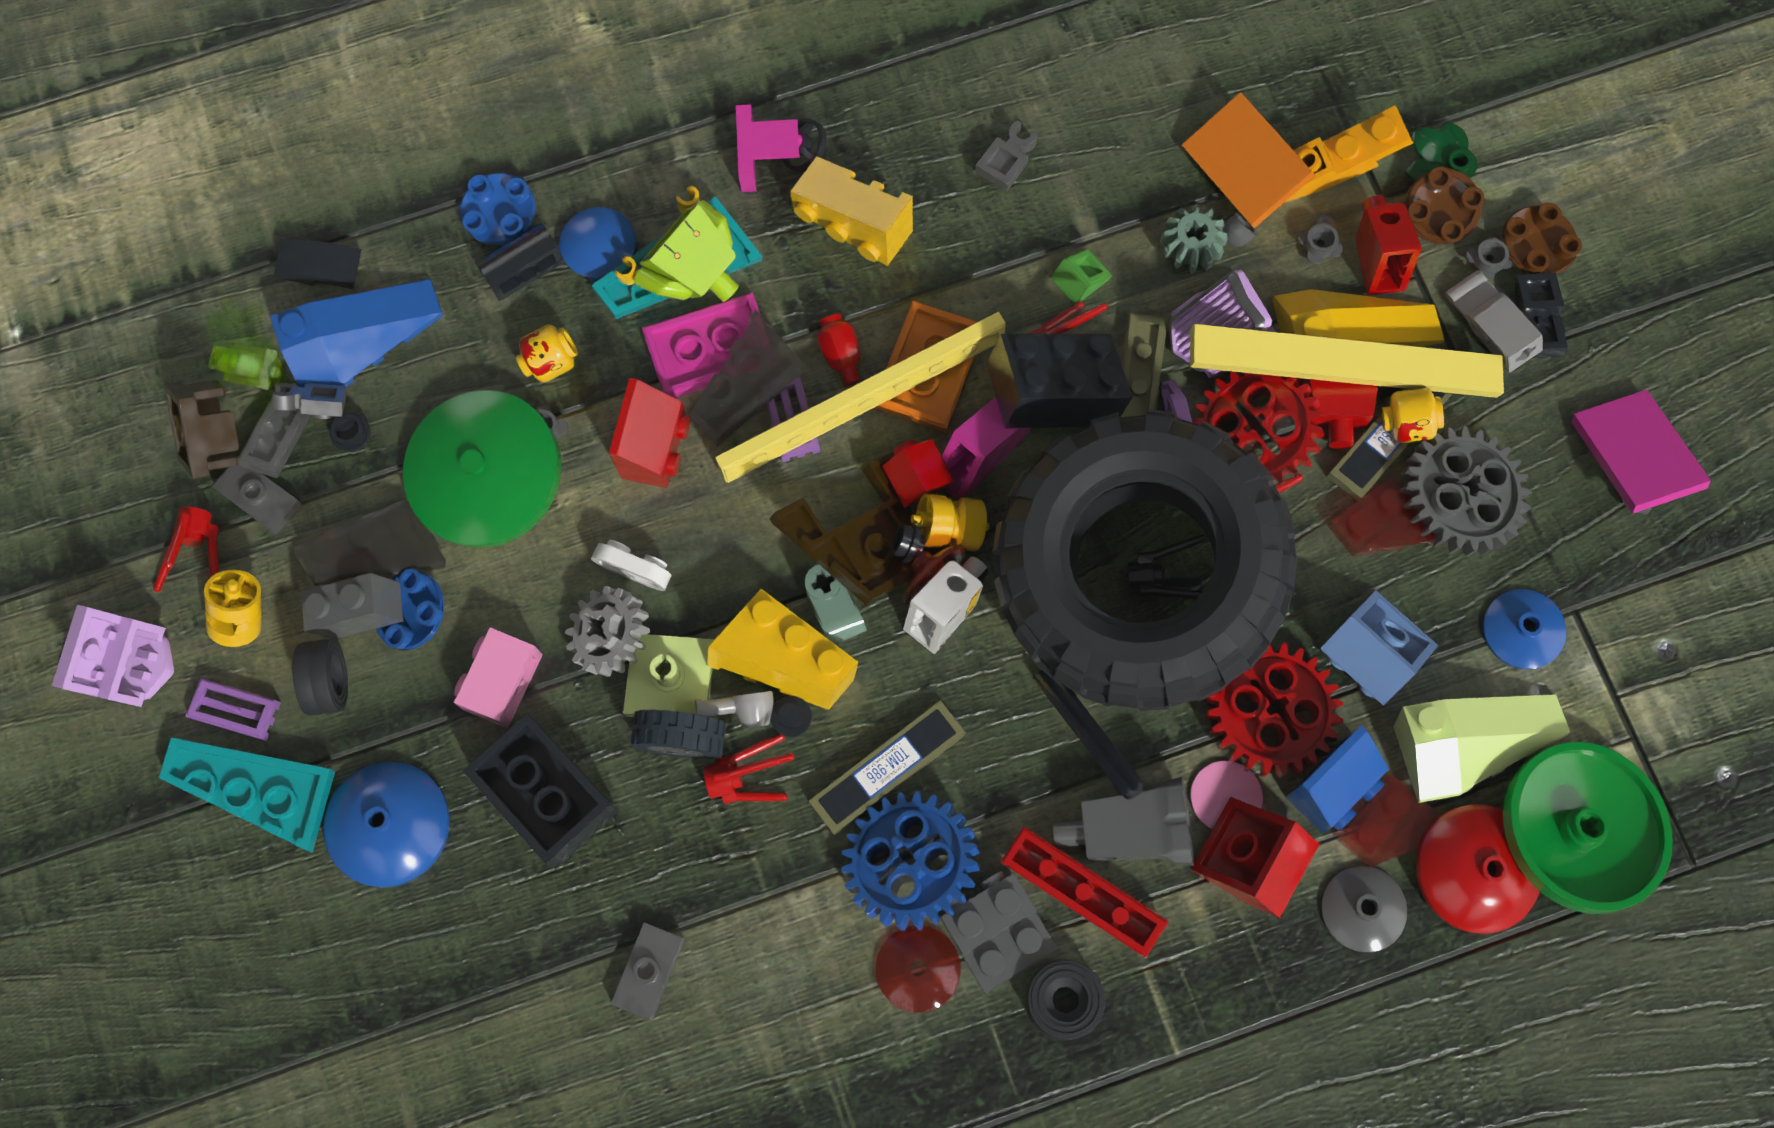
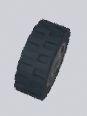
[630,710,726,759]

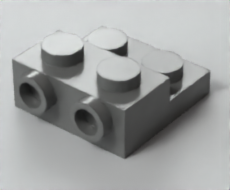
[940,871,1058,994]

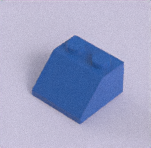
[1285,726,1389,833]

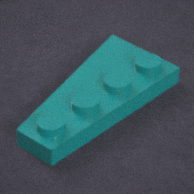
[591,197,763,320]
[159,738,335,853]

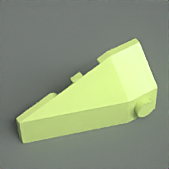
[1393,694,1570,803]

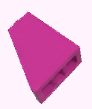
[942,397,1031,501]

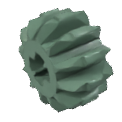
[1160,204,1228,274]

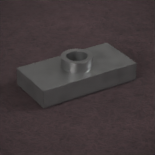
[237,398,311,478]
[212,456,302,535]
[611,923,685,1020]

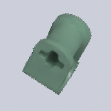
[805,565,867,645]

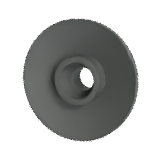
[1321,866,1407,952]

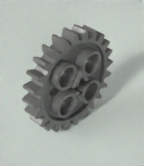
[1400,426,1532,557]

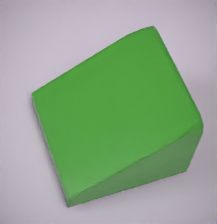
[1052,249,1112,304]

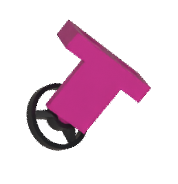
[736,105,827,192]

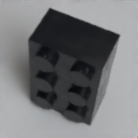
[986,334,1133,428]
[463,713,619,869]

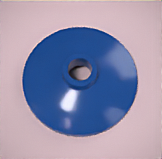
[1483,589,1566,670]

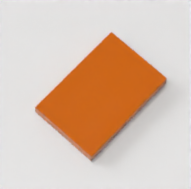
[1182,92,1315,228]
[874,301,977,433]

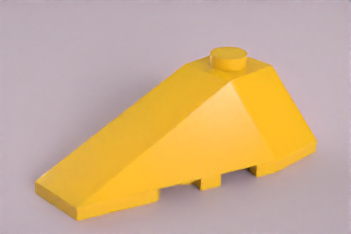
[1272,289,1444,347]

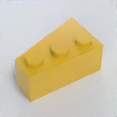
[790,156,913,266]
[707,589,859,710]

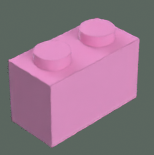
[454,628,543,729]

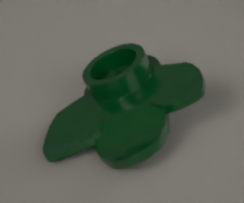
[1405,121,1478,181]

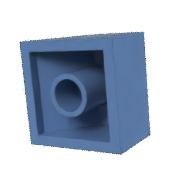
[1320,590,1438,706]

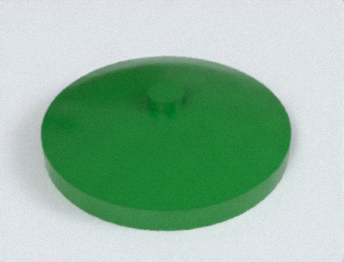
[403,390,562,548]
[1503,742,1673,914]

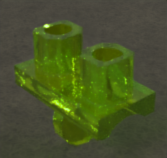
[209,343,283,390]

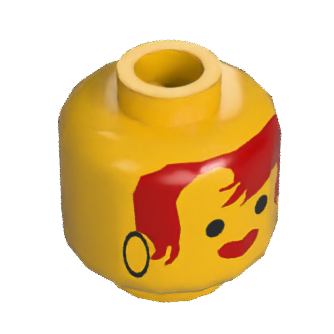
[516,325,578,383]
[1382,388,1444,443]

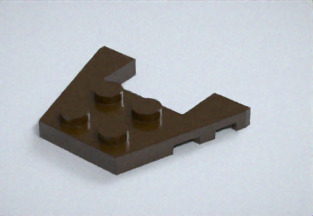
[769,451,933,605]

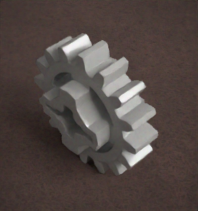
[565,586,650,677]

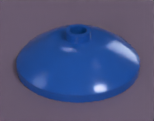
[323,762,450,887]

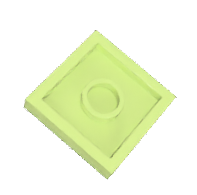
[623,634,714,717]

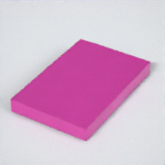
[642,292,777,398]
[1571,390,1711,514]

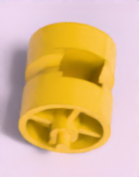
[911,493,990,552]
[204,570,262,647]

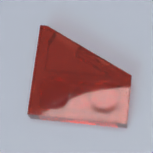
[1327,476,1436,557]
[1337,775,1441,867]

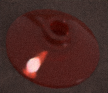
[902,544,966,606]
[875,926,961,1013]

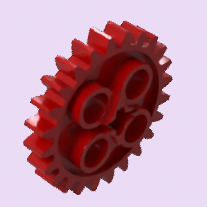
[1192,371,1324,483]
[1205,643,1343,778]

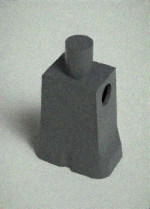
[1053,777,1194,866]

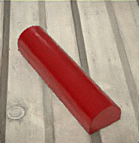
[1001,826,1169,958]

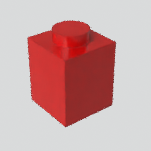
[882,439,954,508]

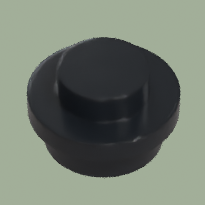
[330,413,371,452]
[891,523,926,564]
[770,696,812,738]

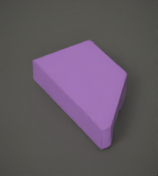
[1159,380,1192,422]

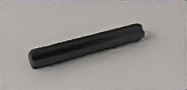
[1035,670,1144,800]

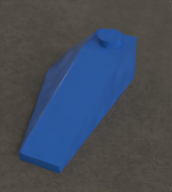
[270,279,444,388]

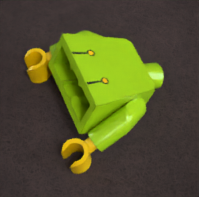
[614,186,739,302]

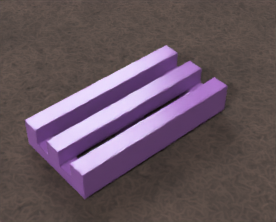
[762,376,820,462]
[185,678,281,741]

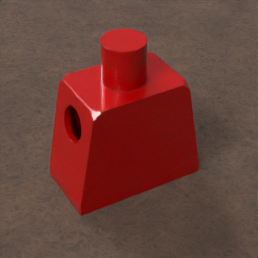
[1356,195,1422,296]
[1299,378,1378,449]

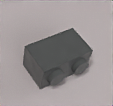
[301,573,403,639]

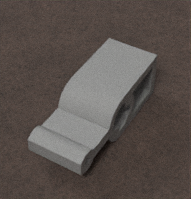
[1445,270,1543,373]

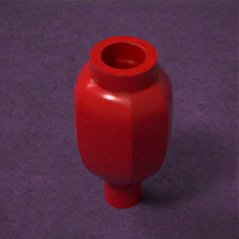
[817,314,861,387]

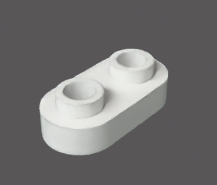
[591,540,672,591]

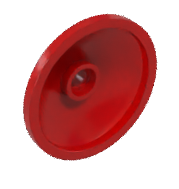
[1416,804,1540,934]

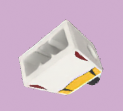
[903,557,989,654]

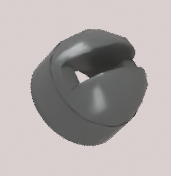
[1223,212,1257,247]

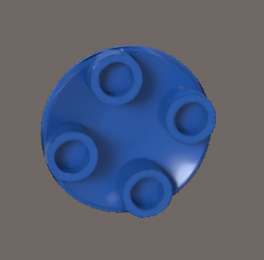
[460,173,536,245]
[560,207,638,282]
[376,569,444,650]

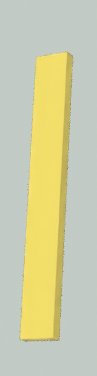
[715,312,1005,483]
[1190,324,1504,398]

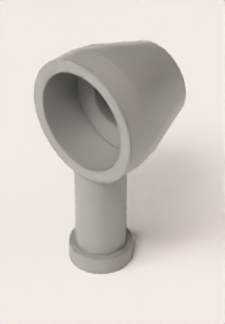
[695,691,773,729]

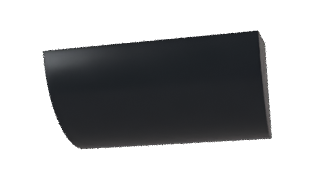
[475,223,565,301]

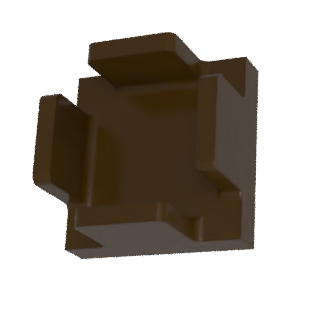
[164,380,239,479]

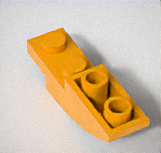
[1284,105,1413,203]

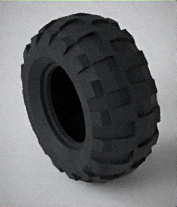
[993,410,1297,711]

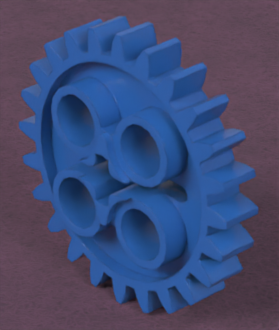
[841,791,980,931]

